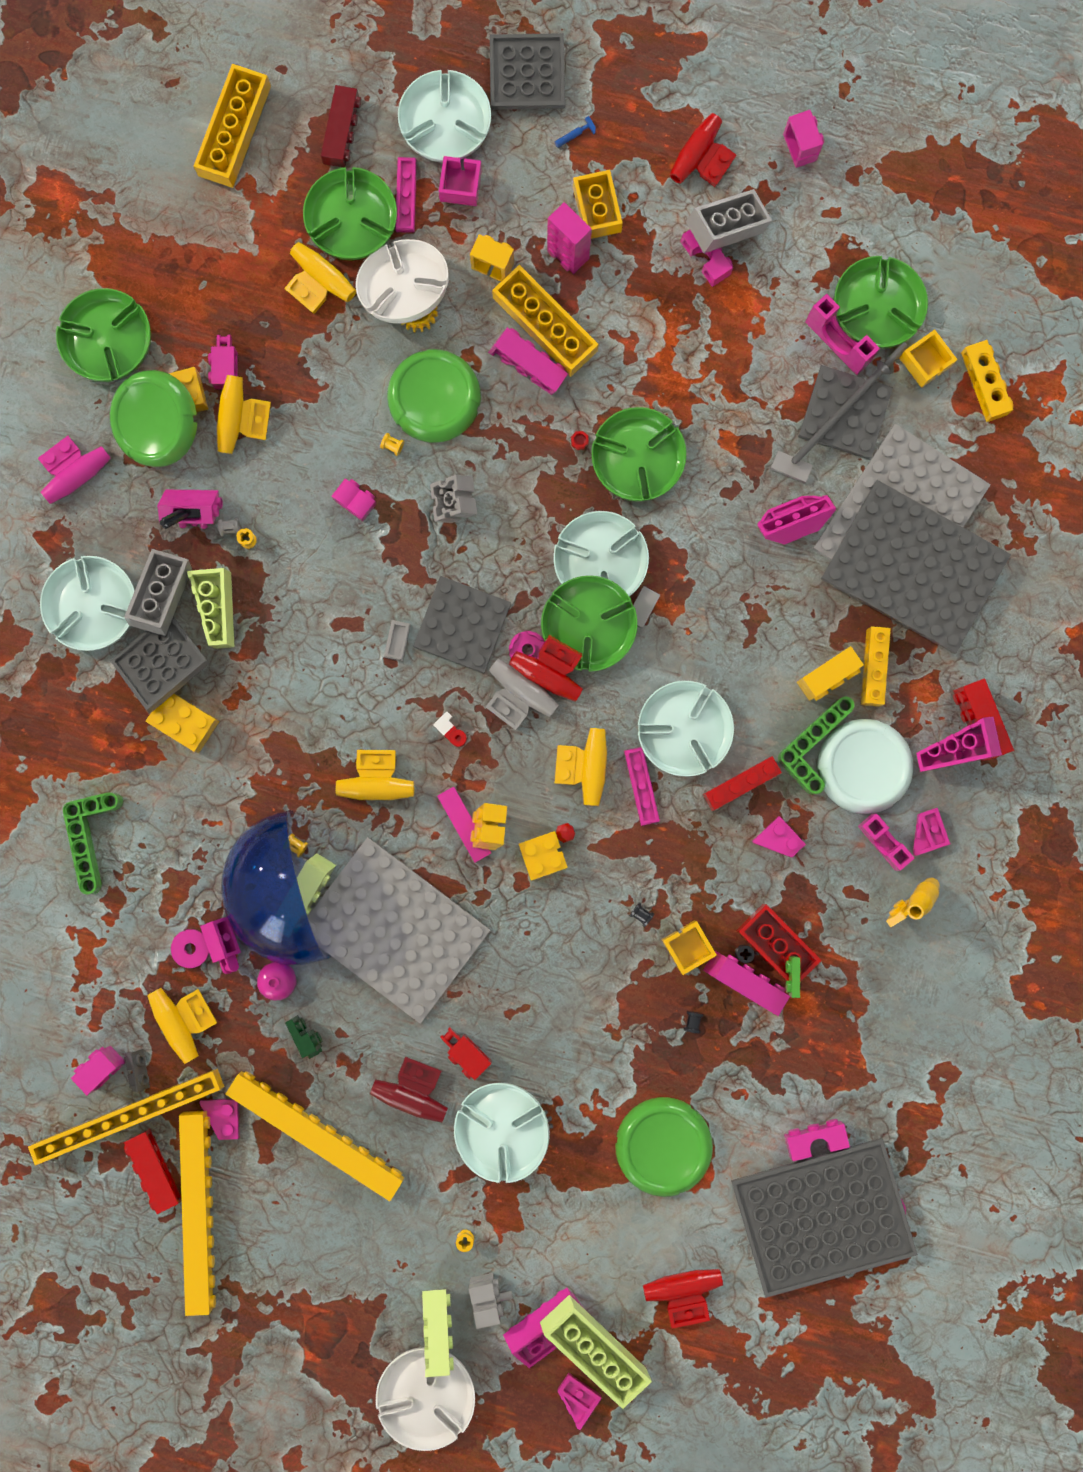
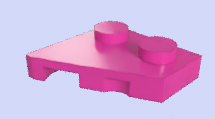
[913,808,950,856]
[752,816,806,858]
[200,1099,240,1140]
[558,1373,601,1430]

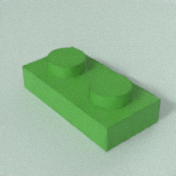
[786,956,800,998]

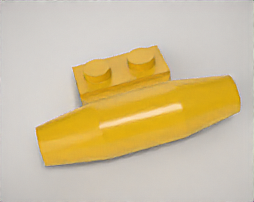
[284,242,356,314]
[217,375,271,454]
[555,728,607,806]
[336,750,414,800]
[886,878,940,927]
[147,988,217,1064]

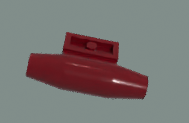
[370,1057,448,1123]

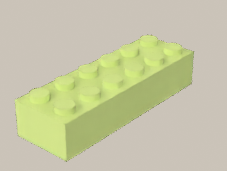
[540,1295,652,1409]

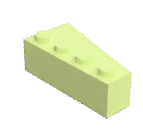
[187,568,234,649]
[269,853,336,938]
[422,1289,454,1377]

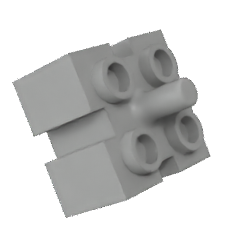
[430,475,477,523]
[469,1273,513,1329]

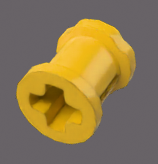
[380,433,405,456]
[236,528,257,549]
[283,833,309,858]
[456,1229,474,1252]

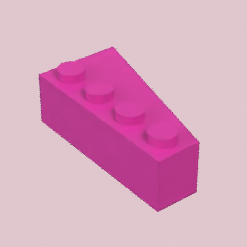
[488,327,568,395]
[916,717,1002,772]
[703,951,790,1016]

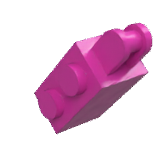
[208,335,238,390]
[200,916,241,974]

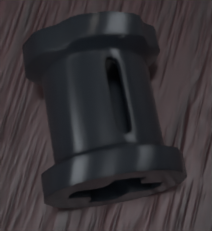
[629,902,655,928]
[735,944,755,963]
[684,1011,704,1034]

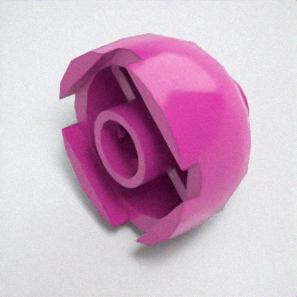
[257,961,297,1001]

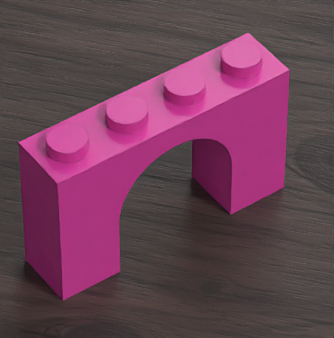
[805,294,880,375]

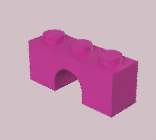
[681,230,733,287]
[858,813,915,871]
[784,1119,850,1161]

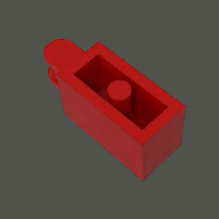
[440,1027,492,1080]

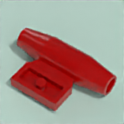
[669,113,737,187]
[509,635,583,701]
[643,1269,723,1329]

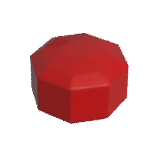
[571,431,589,450]
[555,823,575,843]

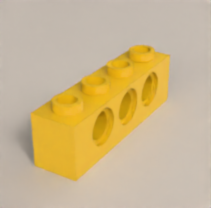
[961,340,1013,422]
[861,626,890,707]

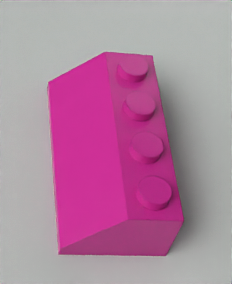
[503,1288,584,1368]

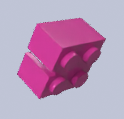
[783,110,824,168]
[439,156,482,206]
[71,1046,125,1096]

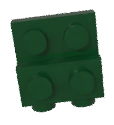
[285,1015,323,1059]

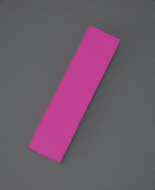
[395,157,417,232]
[624,747,660,826]
[437,787,491,863]

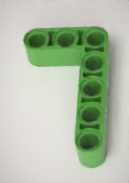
[778,696,855,795]
[63,793,123,894]

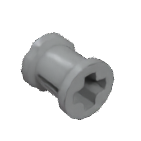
[218,518,240,537]

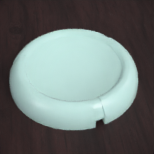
[398,70,491,162]
[554,511,649,596]
[40,556,135,651]
[638,681,734,777]
[817,719,914,814]
[454,1083,550,1183]

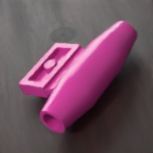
[38,436,111,504]

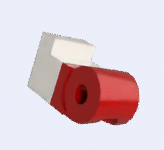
[433,712,467,747]

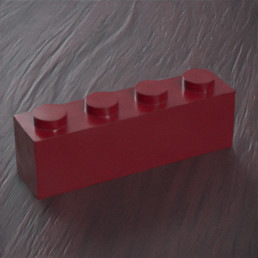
[321,85,361,168]

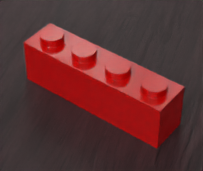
[703,756,782,811]
[124,1129,182,1214]

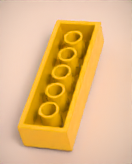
[193,64,271,188]
[492,265,599,377]

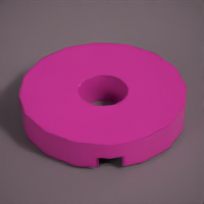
[509,631,545,659]
[171,929,210,968]

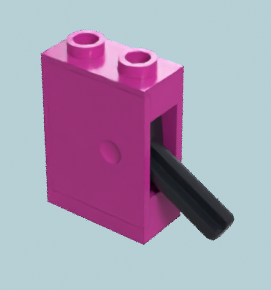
[157,489,223,529]

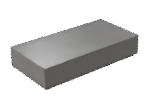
[770,451,813,484]
[633,586,660,629]
[384,620,411,662]

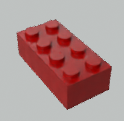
[953,678,1014,761]
[736,904,822,982]

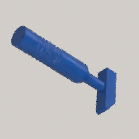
[554,116,596,148]

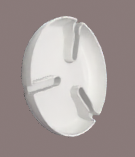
[356,239,449,323]
[376,1347,475,1451]

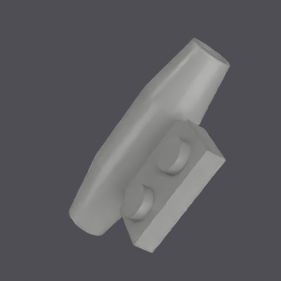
[486,659,559,730]

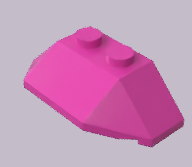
[757,495,836,545]

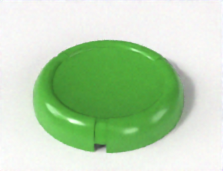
[303,167,397,260]
[834,256,928,349]
[56,288,151,382]
[387,349,481,443]
[110,370,197,467]
[592,407,686,501]
[541,575,637,671]
[615,1097,713,1197]

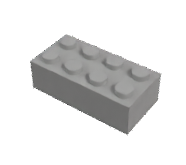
[686,189,772,253]
[124,549,192,636]

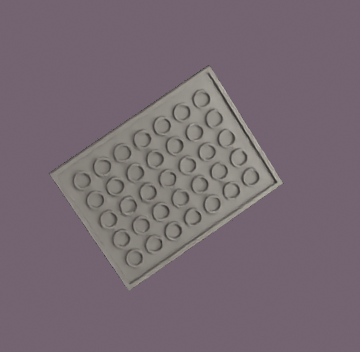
[813,424,991,561]
[299,837,491,1024]

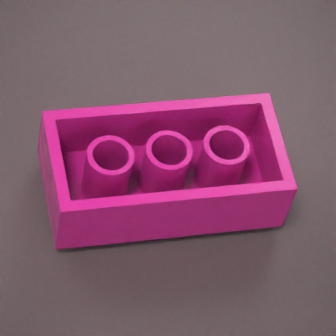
[547,202,592,274]

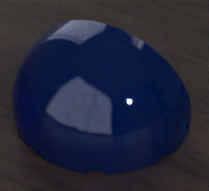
[221,810,330,965]

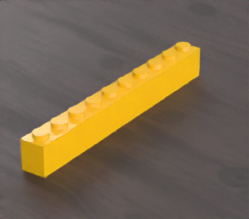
[28,1068,225,1165]
[225,1071,404,1202]
[179,1111,216,1316]

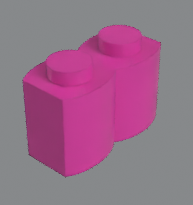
[331,479,376,521]

